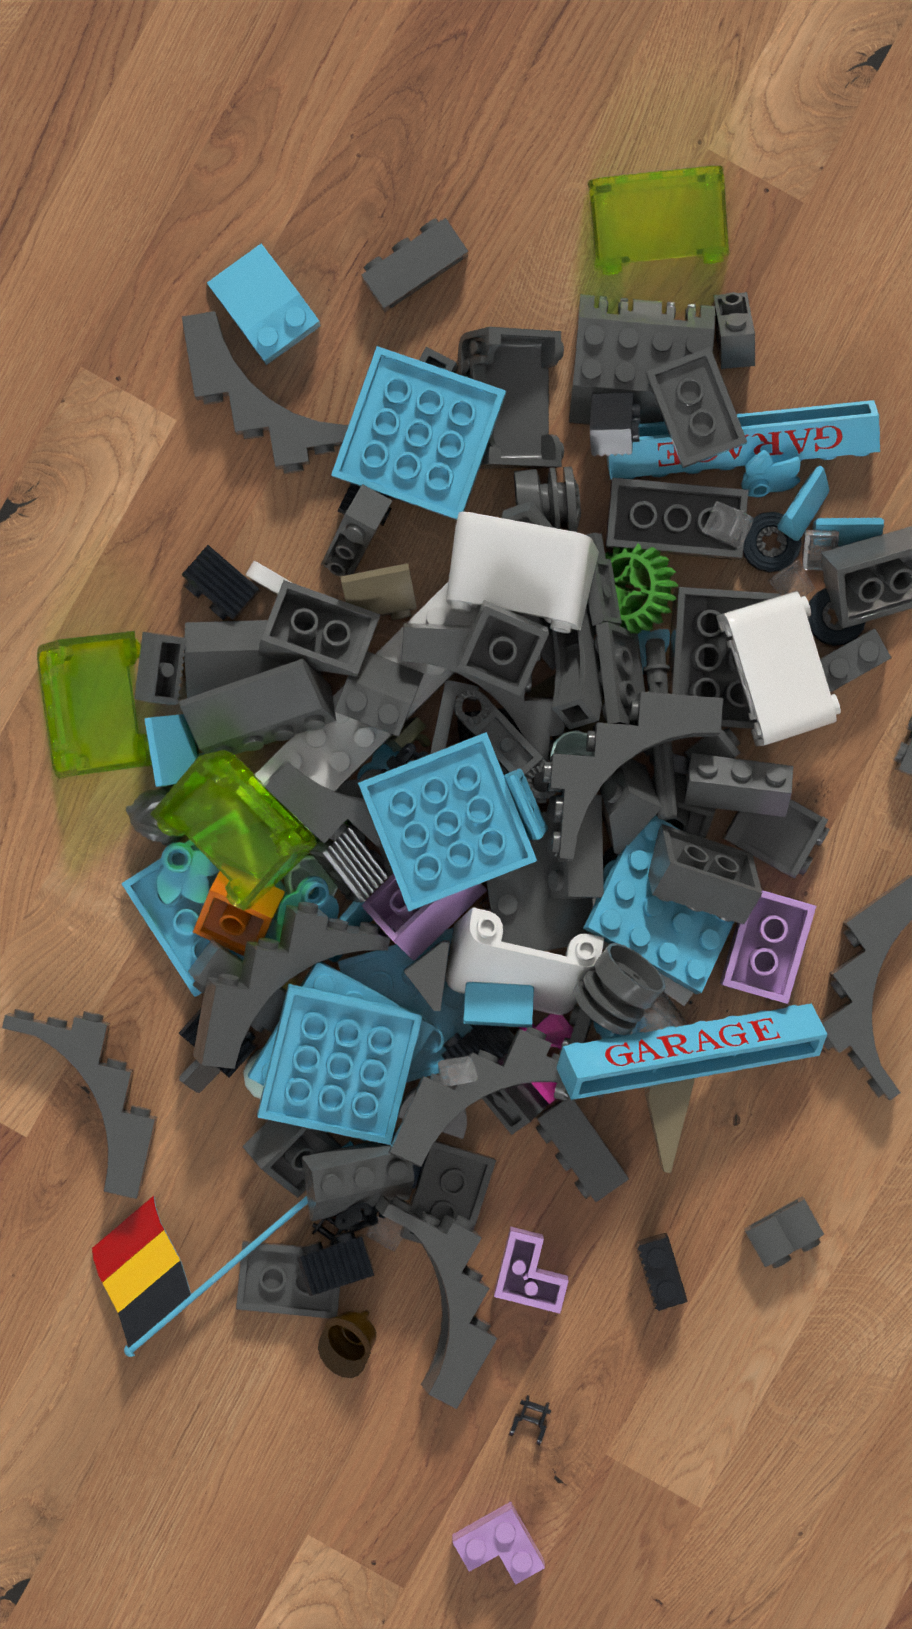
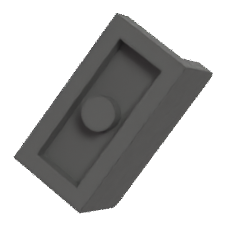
[482,1055,549,1135]

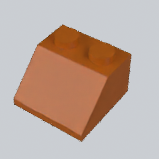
[193,863,285,956]

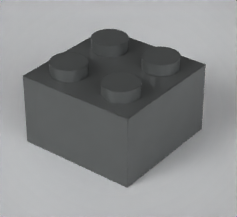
[456,600,549,696]

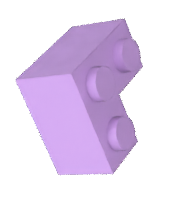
[494,1226,569,1313]
[452,1502,545,1585]

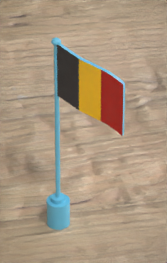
[92,1141,354,1357]

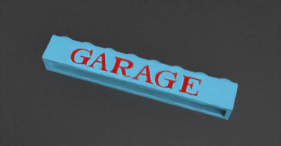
[606,400,880,480]
[557,1003,828,1100]

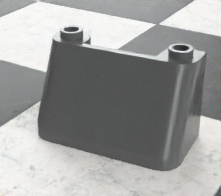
[458,327,564,469]

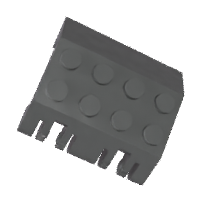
[569,294,715,425]

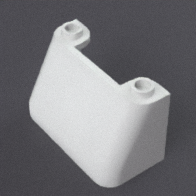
[446,512,599,633]
[716,591,841,746]
[445,908,604,1015]

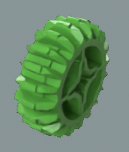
[605,543,678,634]

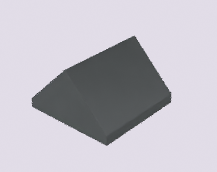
[404,940,450,1011]

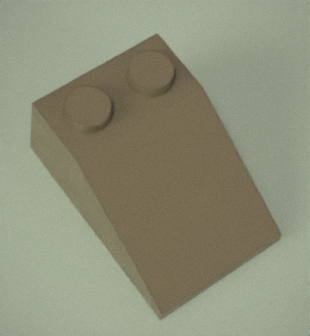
[340,563,417,620]
[642,1078,695,1174]

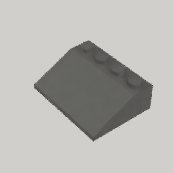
[668,587,780,729]
[486,812,593,951]

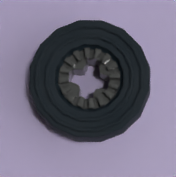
[743,512,802,573]
[809,588,866,646]

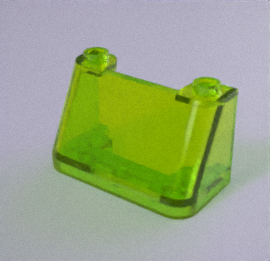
[586,166,730,275]
[37,631,152,779]
[150,750,317,911]

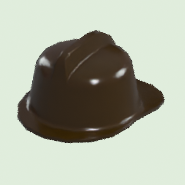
[318,1310,377,1378]

